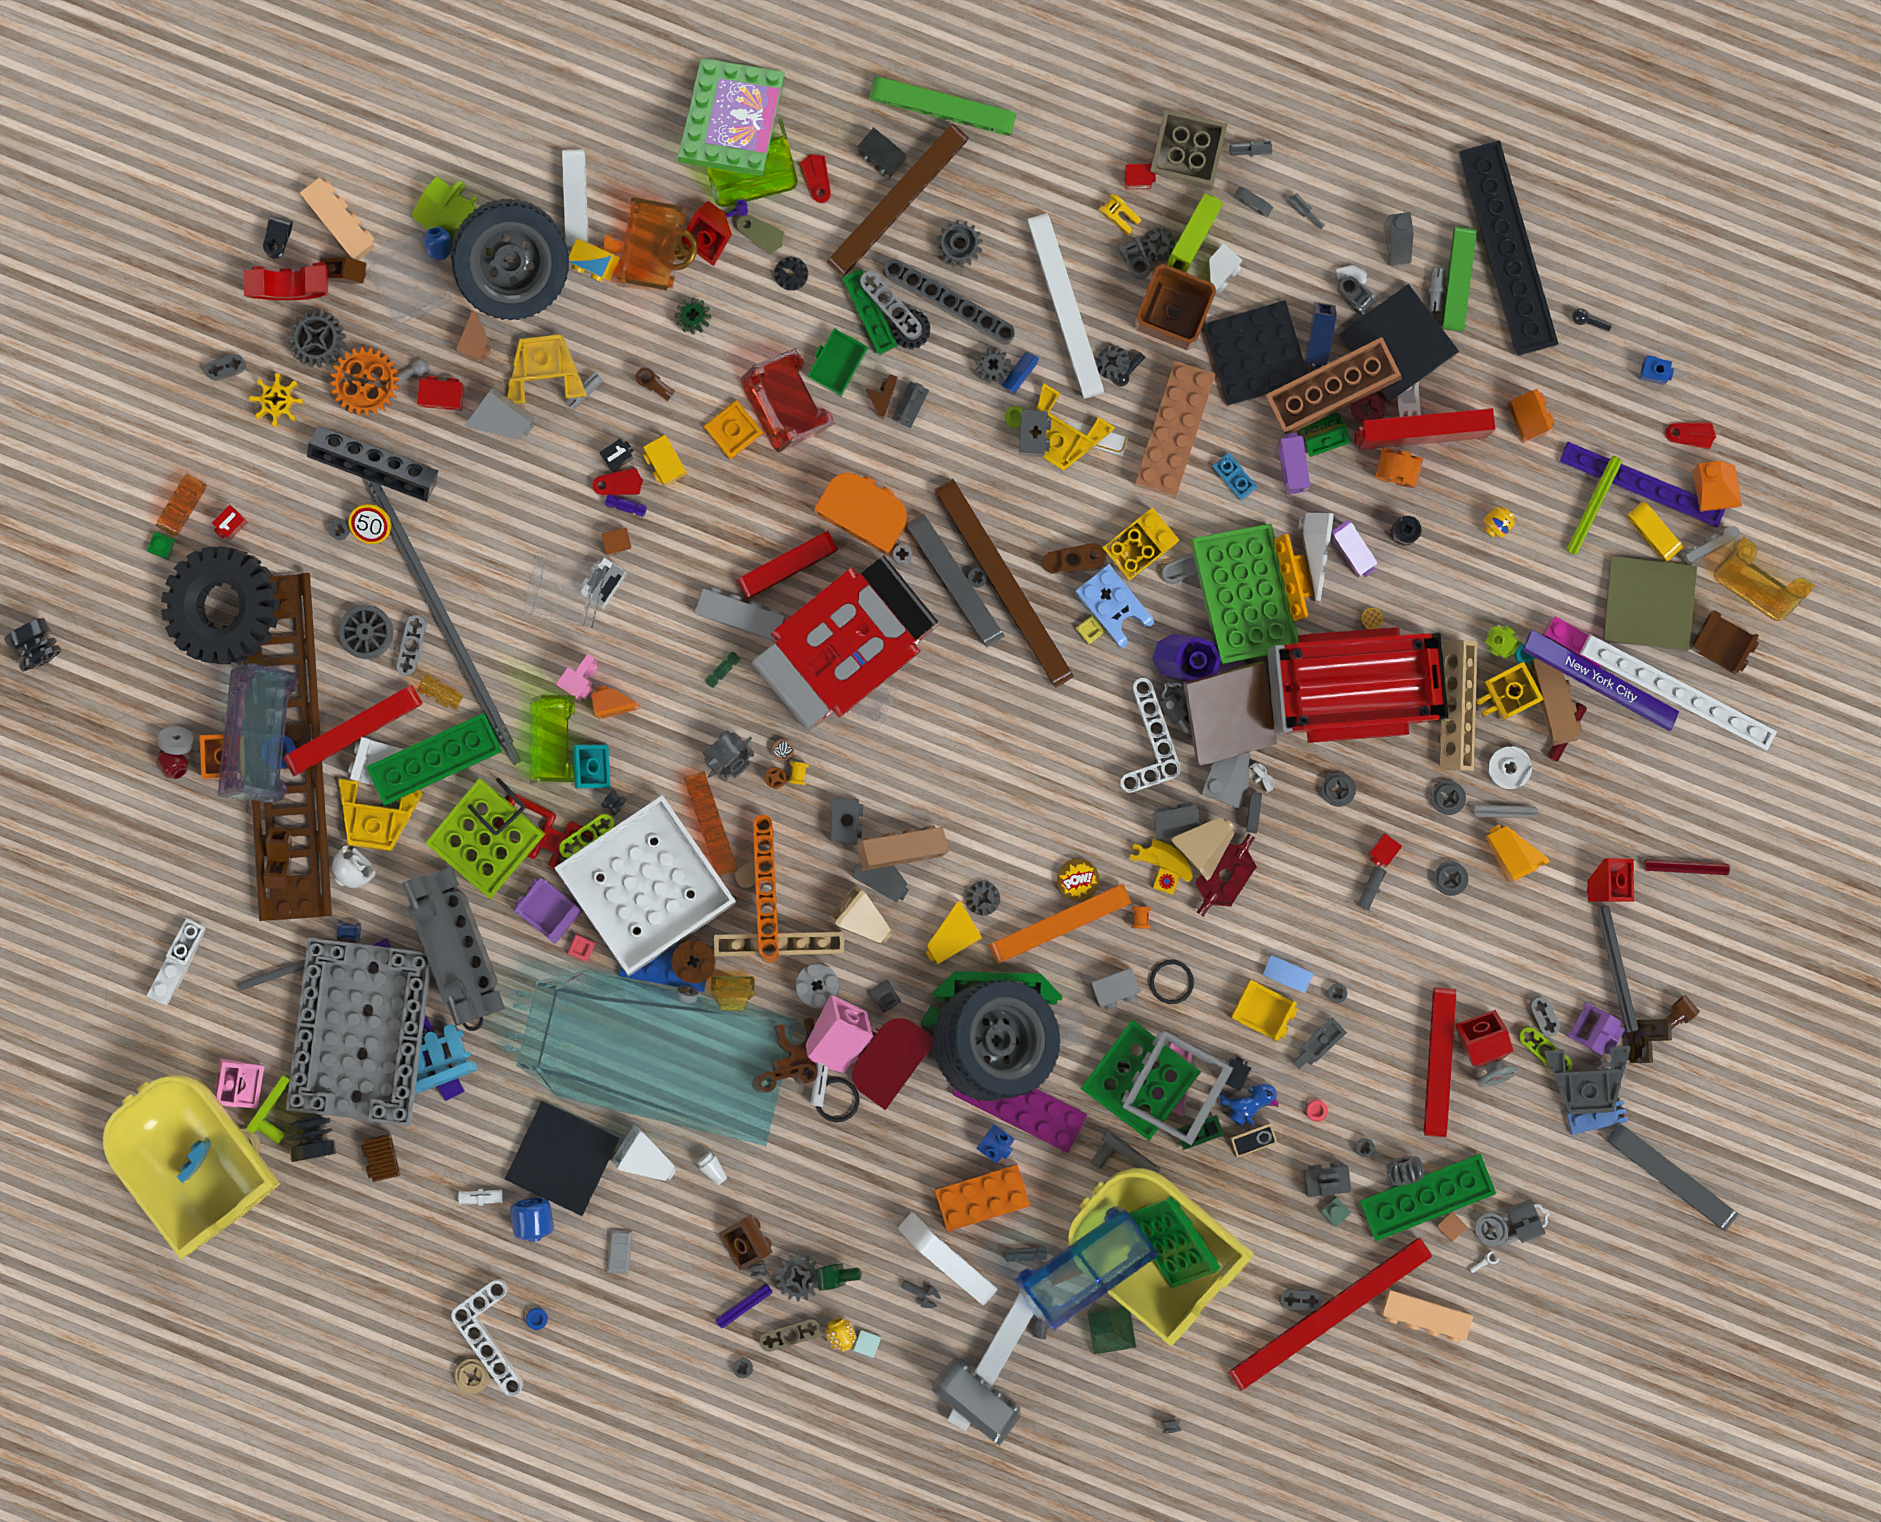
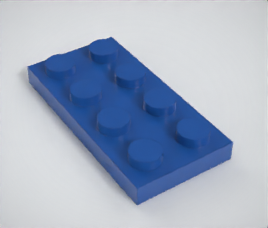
[619,943,707,992]

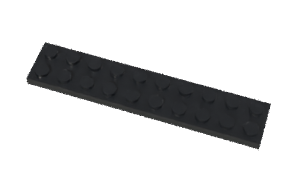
[1458,140,1559,357]

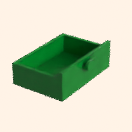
[808,328,868,397]

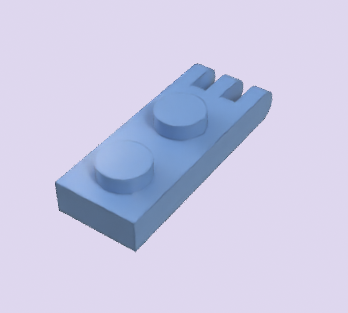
[1566,1100,1628,1135]

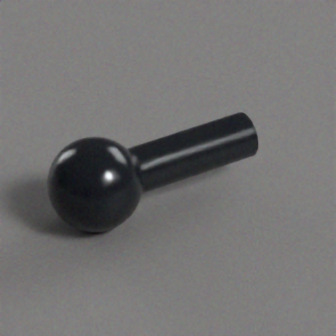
[1572,308,1612,332]
[1113,351,1146,387]

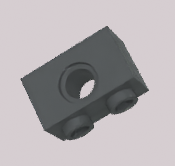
[831,798,863,843]

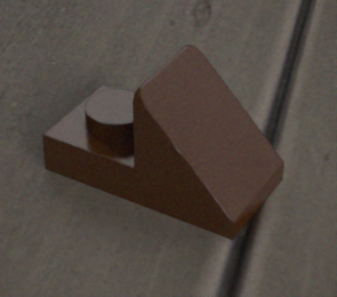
[866,374,898,420]

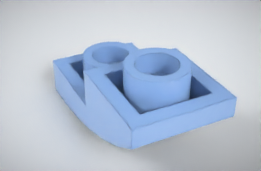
[1263,955,1314,993]

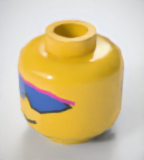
[1483,506,1515,538]

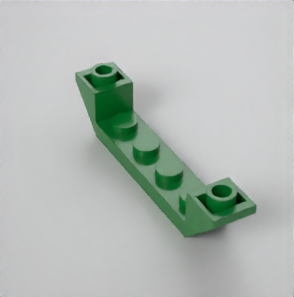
[932,971,1062,1005]

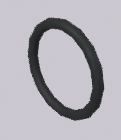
[1150,960,1194,1004]
[816,1078,860,1123]

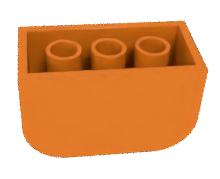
[814,473,907,557]

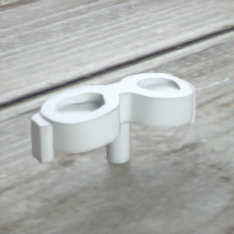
[1249,763,1274,793]

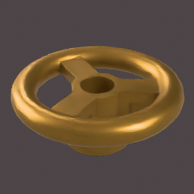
[659,229,697,271]

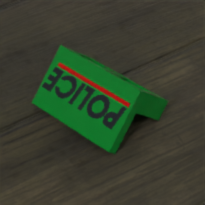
[1300,413,1350,457]

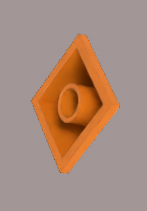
[1692,461,1742,512]
[591,686,641,720]

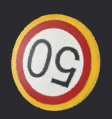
[349,504,391,544]

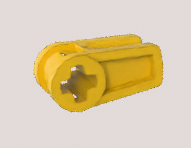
[1098,193,1142,235]

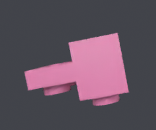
[556,654,598,702]
[214,1058,264,1109]

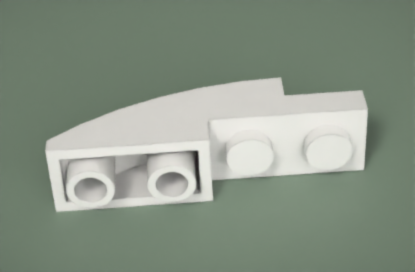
[146,918,206,1007]

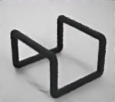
[468,778,526,835]

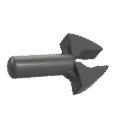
[901,1280,941,1308]

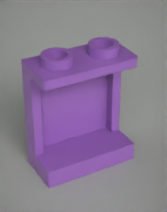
[514,878,583,944]

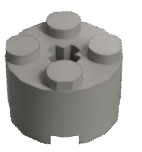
[796,964,839,1007]

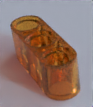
[156,473,207,537]

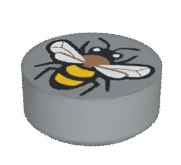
[676,985,698,1003]

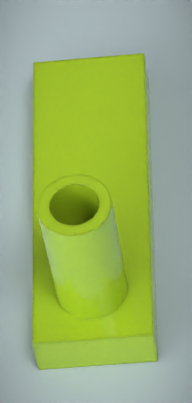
[246,1075,290,1145]

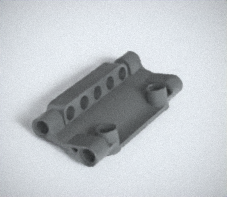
[402,867,505,1026]

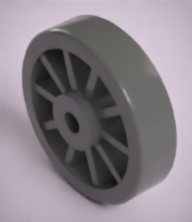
[338,605,394,659]

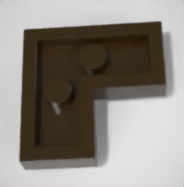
[1628,1019,1672,1063]

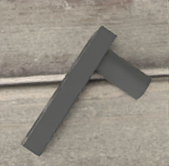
[1091,1130,1160,1173]

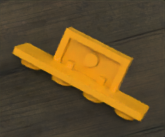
[1274,534,1314,621]

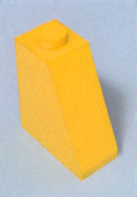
[926,901,982,964]

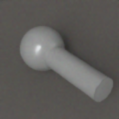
[394,359,429,384]

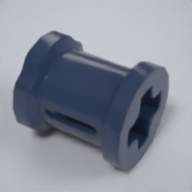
[337,920,362,941]

